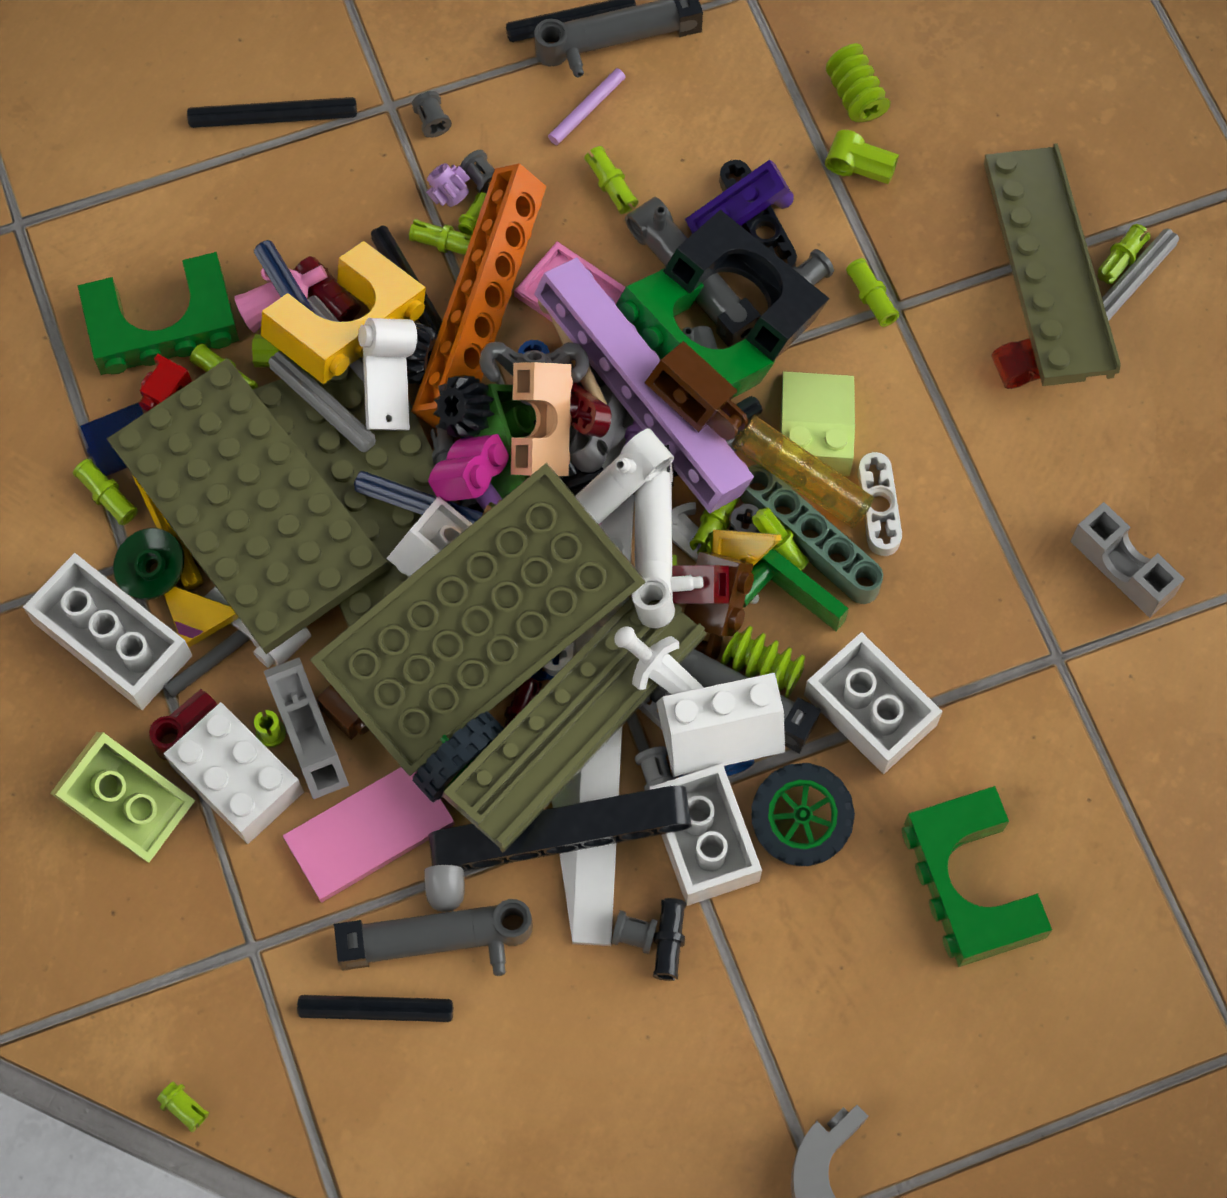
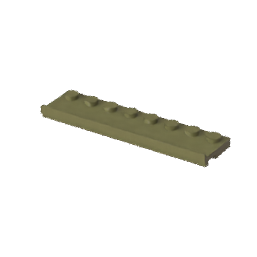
[984,143,1121,386]
[442,596,707,852]

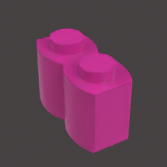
[428,434,509,502]

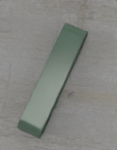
[740,464,883,604]

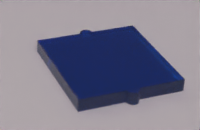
[80,402,144,476]

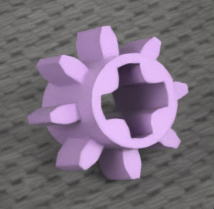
[426,163,470,207]

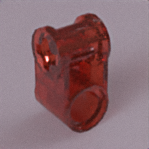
[991,338,1040,389]

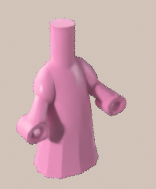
[234,265,328,333]

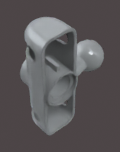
[569,384,628,473]

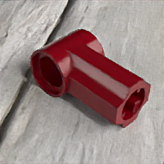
[149,689,217,761]

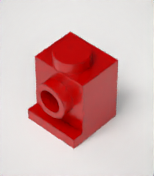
[139,354,192,412]

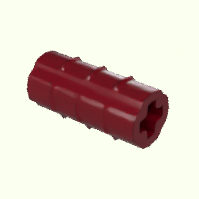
[294,256,361,322]

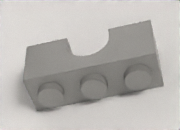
[1070,502,1185,618]

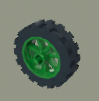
[412,711,504,802]
[751,763,855,866]

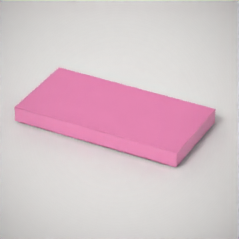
[283,767,455,903]

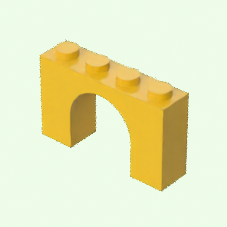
[261,241,426,384]

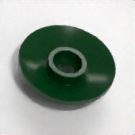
[113,528,184,600]

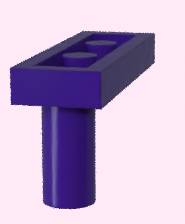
[685,159,794,234]

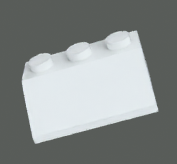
[386,496,472,577]
[656,673,785,777]

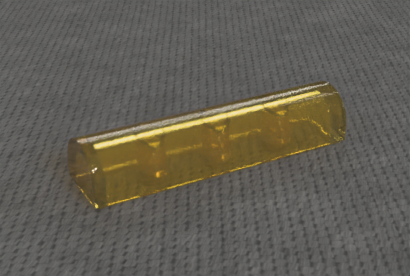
[732,415,874,529]

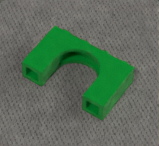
[77,252,240,375]
[616,268,775,398]
[902,786,1052,967]

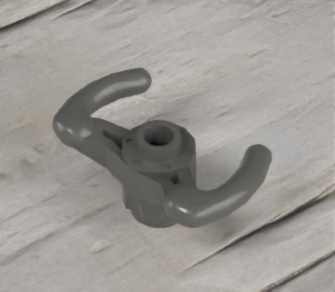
[479,342,589,406]

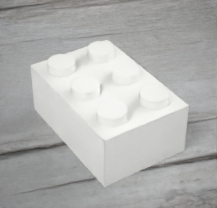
[804,632,943,775]
[164,702,304,844]
[649,763,762,906]

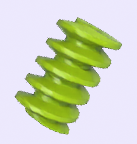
[826,43,891,122]
[721,626,805,698]

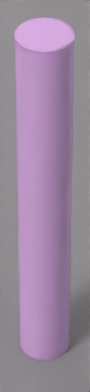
[548,68,625,145]

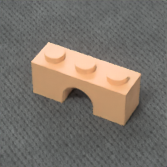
[511,362,573,476]

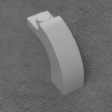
[264,658,349,800]
[791,1105,868,1198]

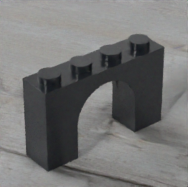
[663,210,830,362]

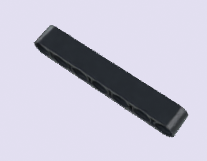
[429,786,692,872]

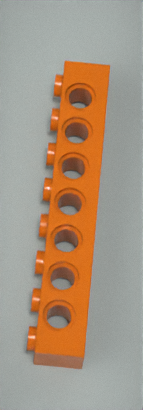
[411,163,547,430]

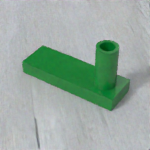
[743,548,849,631]

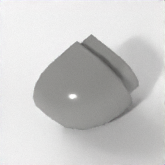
[424,865,465,912]

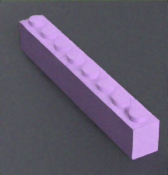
[534,258,754,514]

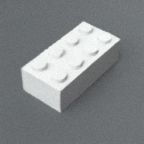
[23,553,193,710]

